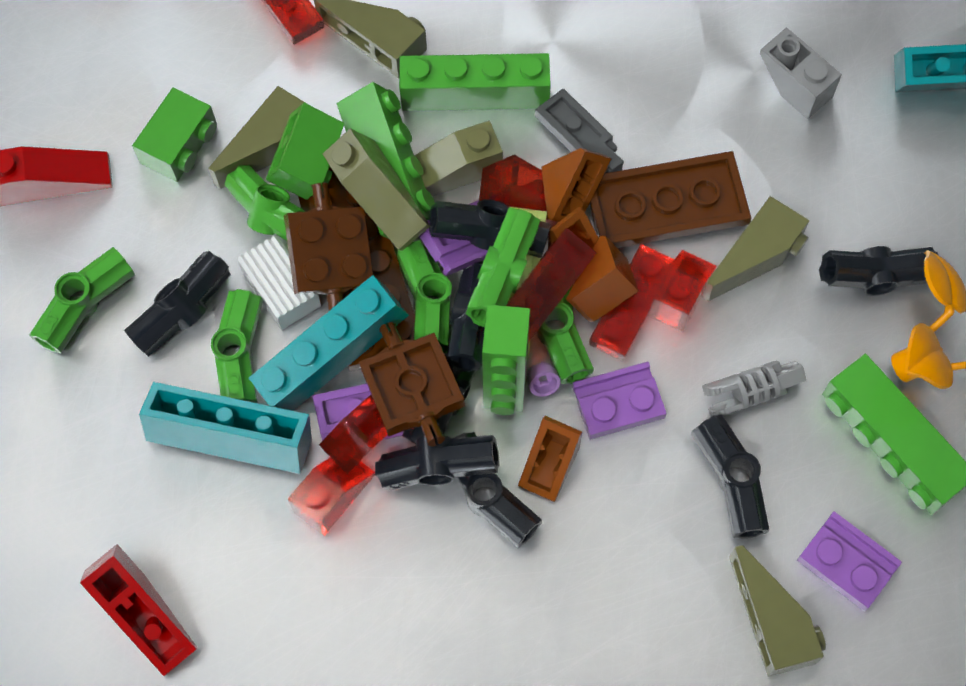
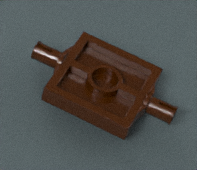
[284,183,373,311]
[359,322,466,447]

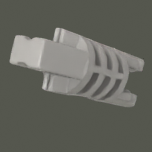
[702,360,806,417]

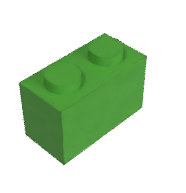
[132,87,217,182]
[266,102,345,200]

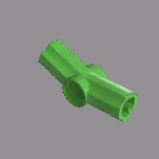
[225,165,306,241]
[466,207,541,328]
[397,240,452,353]
[29,247,135,354]
[537,264,594,384]
[211,289,263,403]

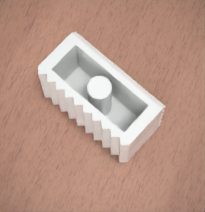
[237,235,321,330]

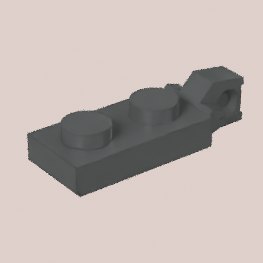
[535,88,624,173]

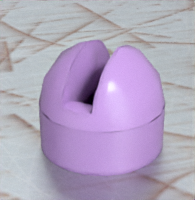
[527,361,560,397]

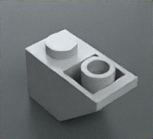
[760,27,842,119]

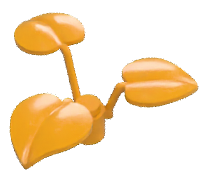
[891,250,966,389]

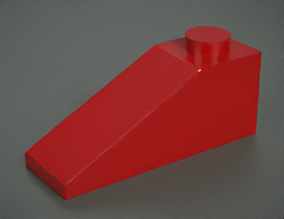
[0,146,113,207]
[80,544,197,676]

